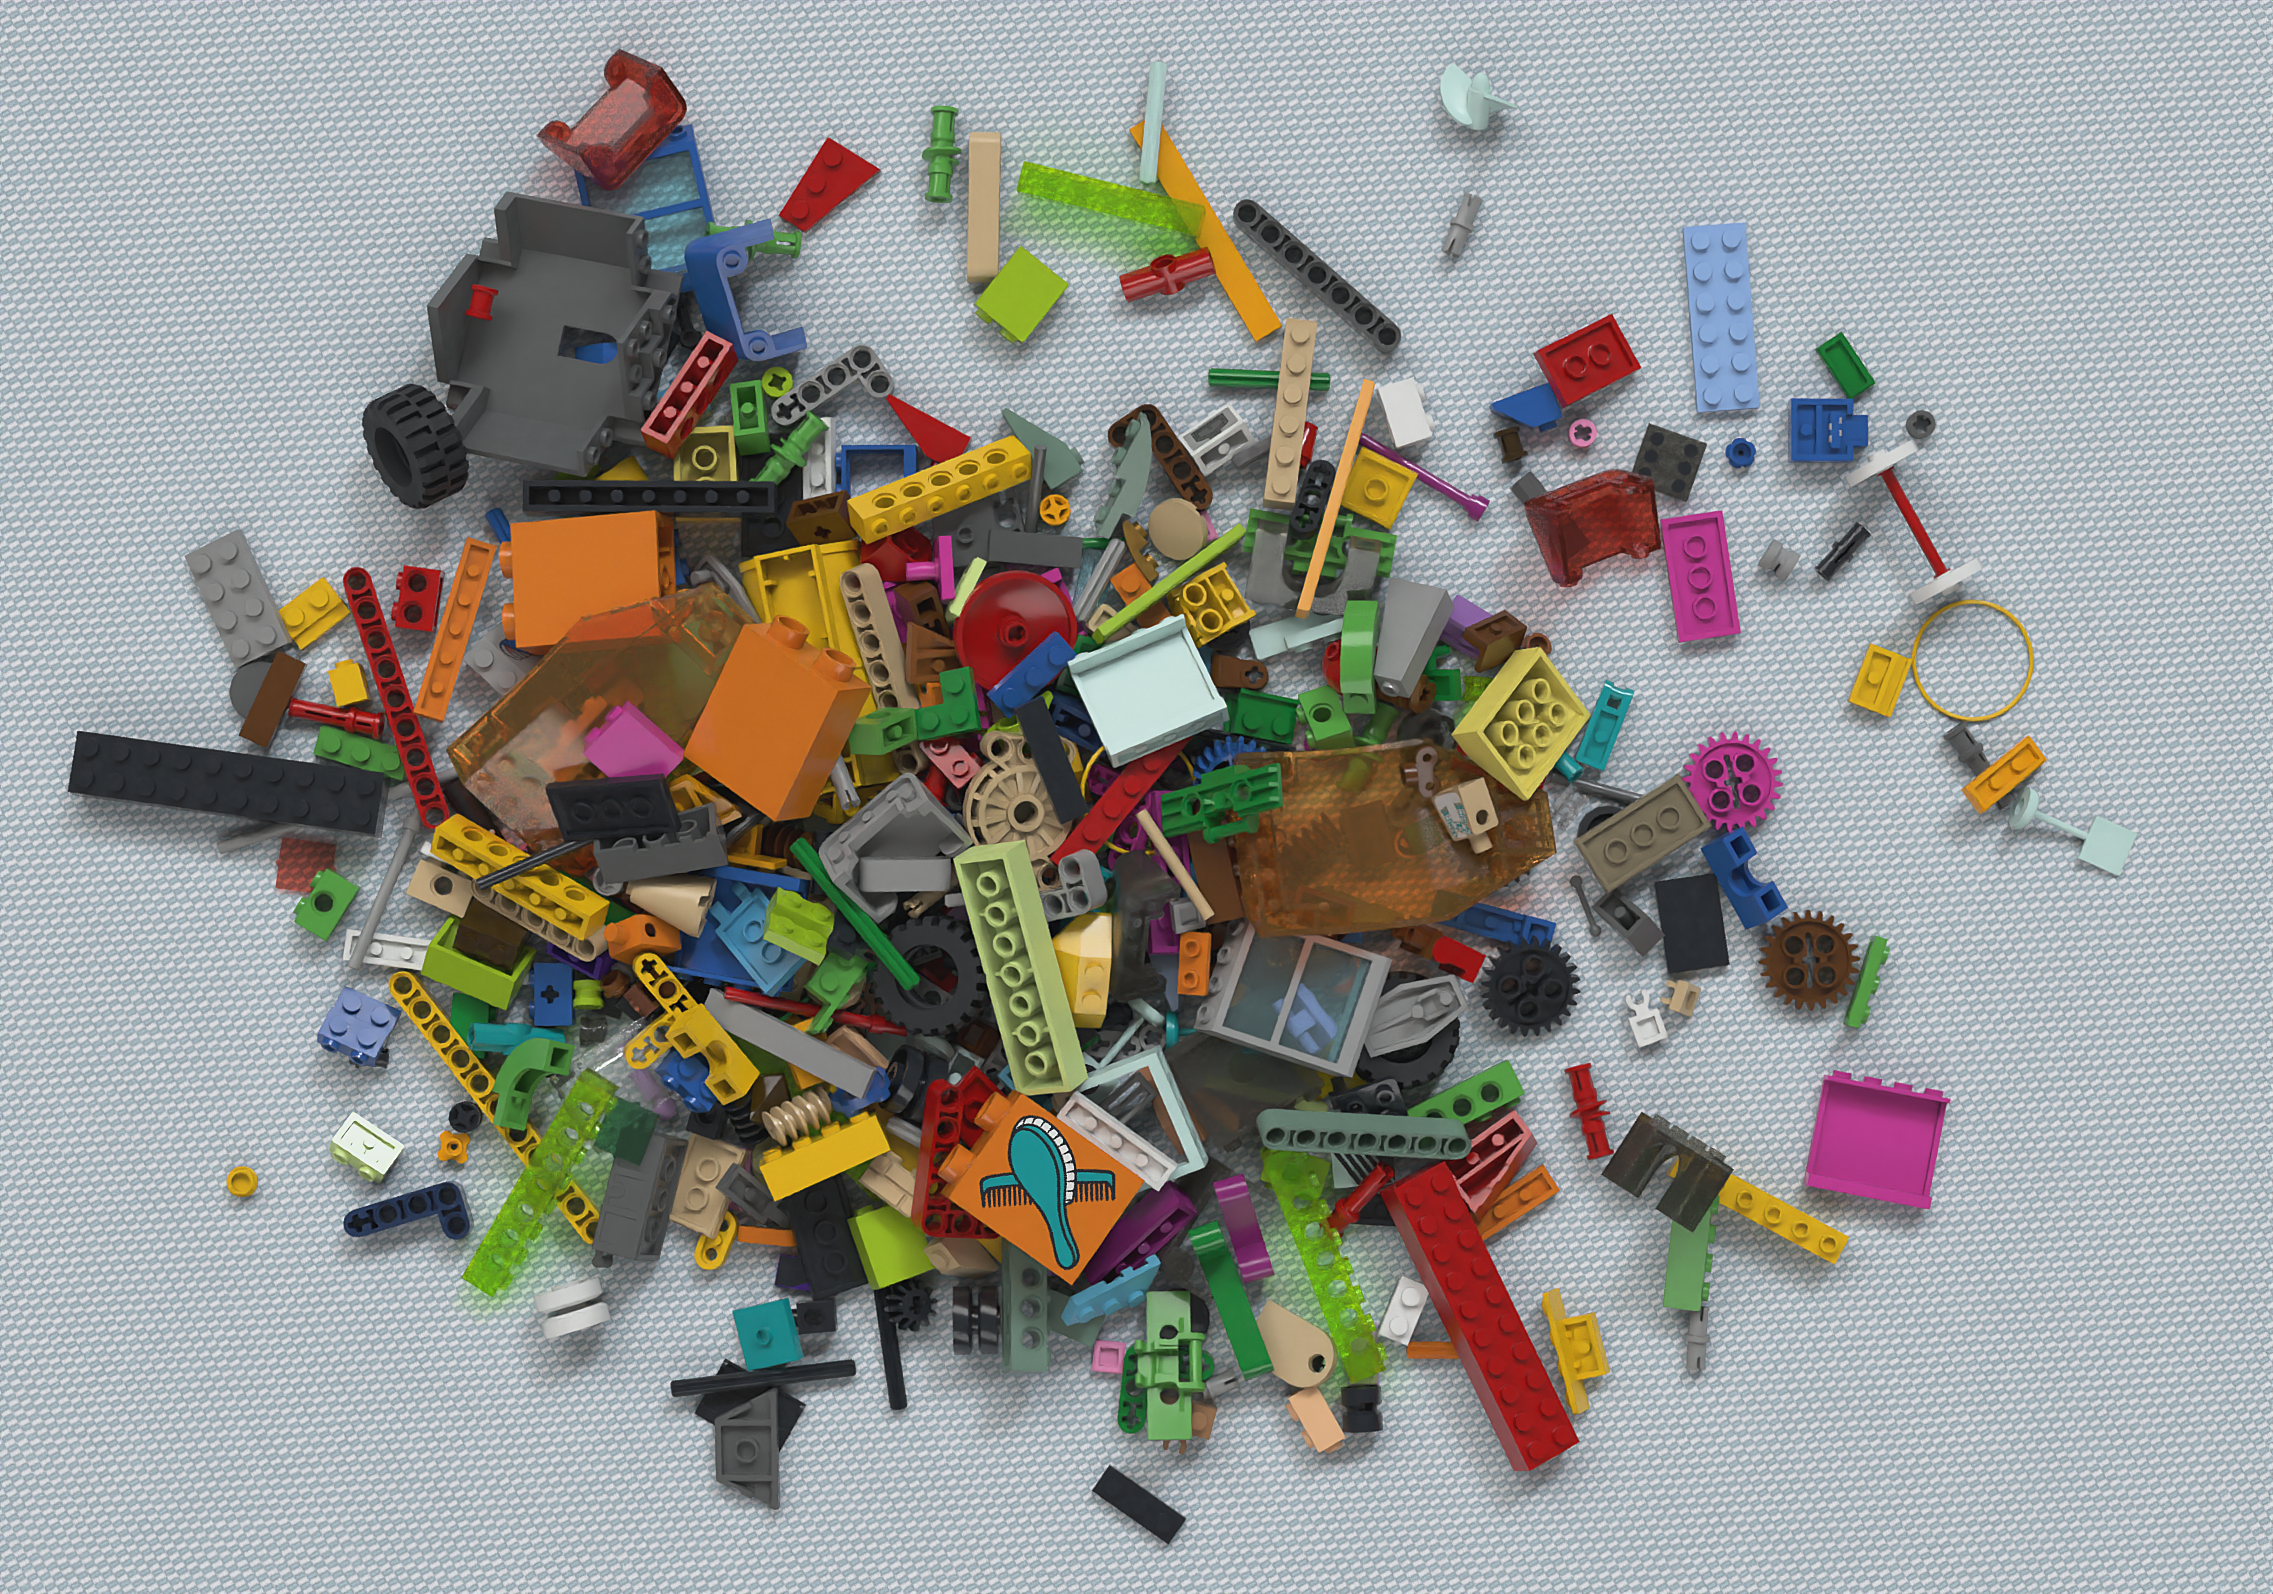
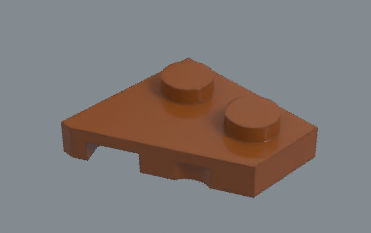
[905,622,963,684]

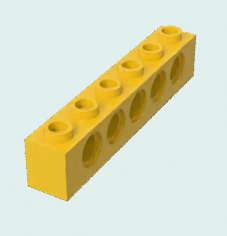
[847,434,1032,544]
[430,813,610,941]
[1665,1147,1849,1265]

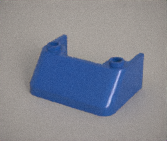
[684,218,807,361]

